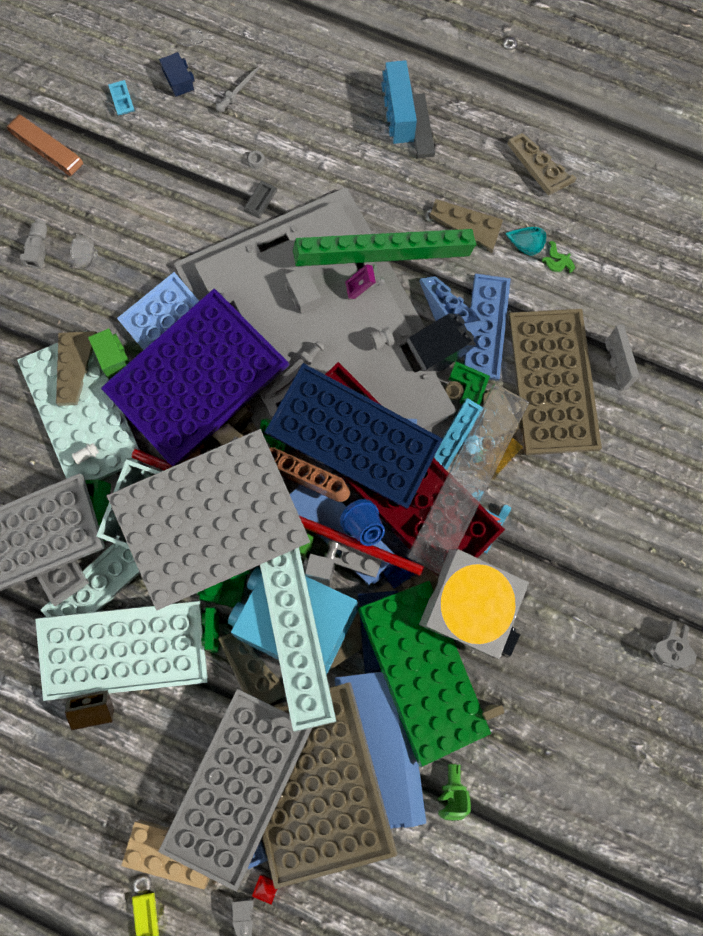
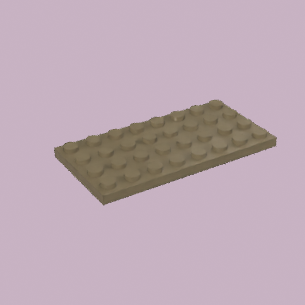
[509,309,602,455]

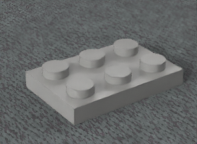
[606,324,640,391]
[36,560,89,607]

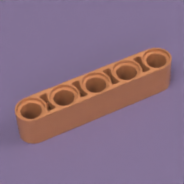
[7,114,83,176]
[269,448,350,502]

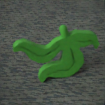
[542,241,575,273]

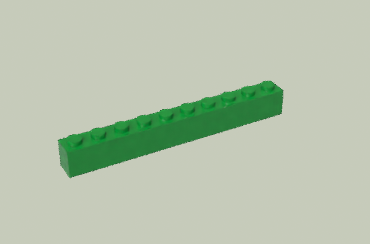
[293,229,476,266]

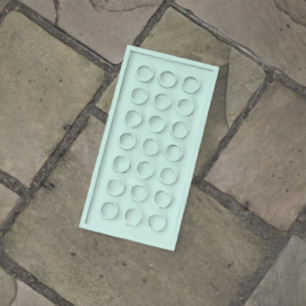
[17,331,141,480]
[35,601,208,701]

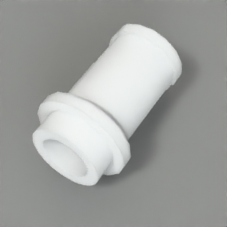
[72,443,99,465]

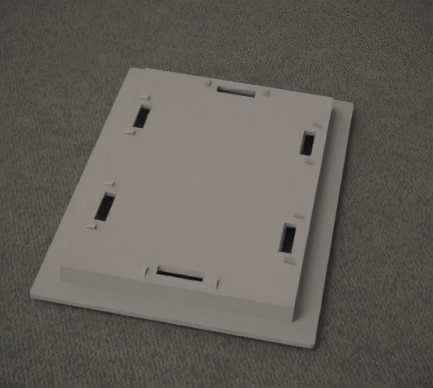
[174,188,478,494]

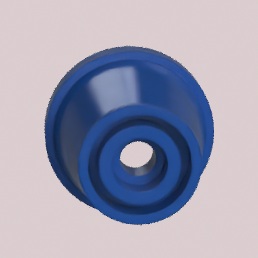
[340,499,385,546]

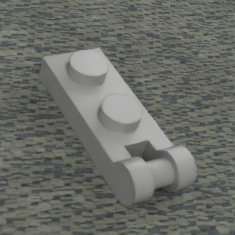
[324,540,382,578]

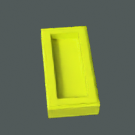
[132,892,159,936]

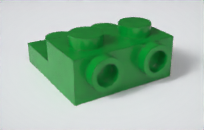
[197,574,248,608]

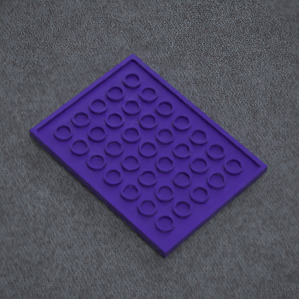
[101,288,289,467]

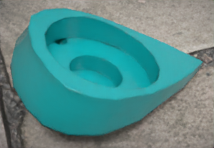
[505,227,547,256]

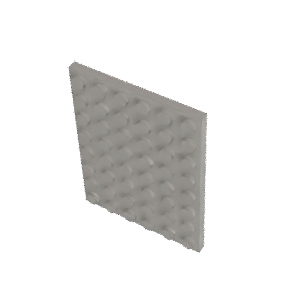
[107,429,310,611]

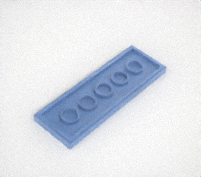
[463,274,511,381]

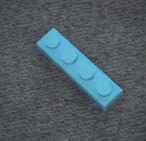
[434,398,484,470]

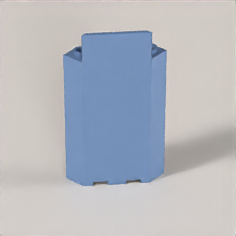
[335,672,426,829]

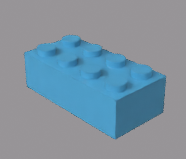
[381,60,417,144]

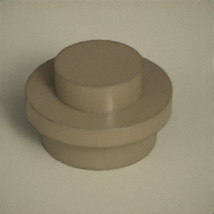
[445,381,463,400]

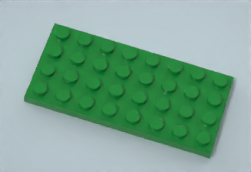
[358,581,491,767]

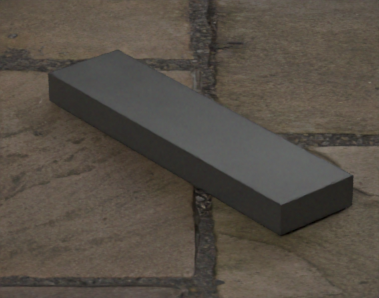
[412,93,435,158]

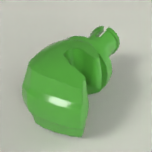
[437,764,471,821]

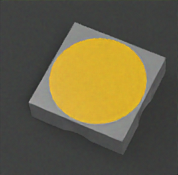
[419,549,529,659]

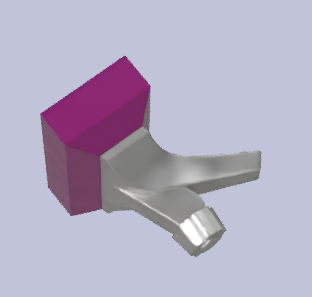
[345,264,385,299]

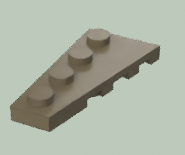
[507,133,577,196]
[430,199,503,253]
[56,331,97,406]
[218,633,286,704]

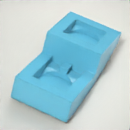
[108,80,135,116]

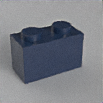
[159,52,195,97]

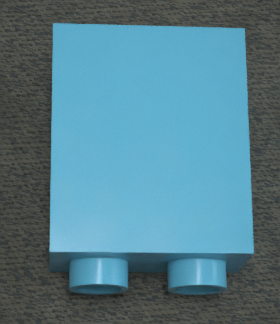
[228,566,359,675]

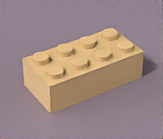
[121,819,210,889]

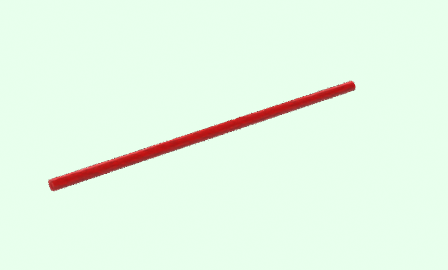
[132,449,424,576]

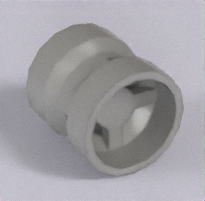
[370,327,395,351]

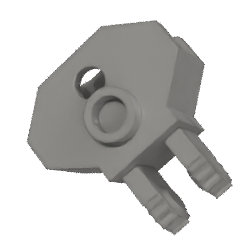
[649,621,697,669]

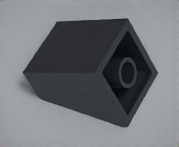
[406,313,476,371]

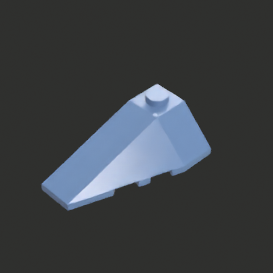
[419,276,486,334]

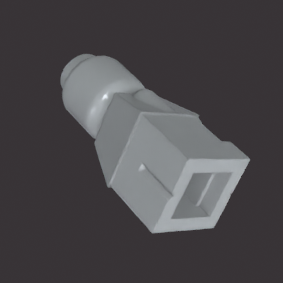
[20,219,48,269]
[232,897,255,936]

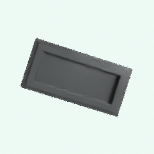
[244,180,277,219]

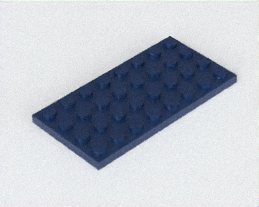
[265,363,443,509]

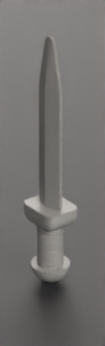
[216,66,260,112]
[270,341,324,394]

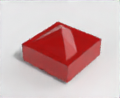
[252,874,277,905]

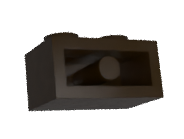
[65,690,114,731]

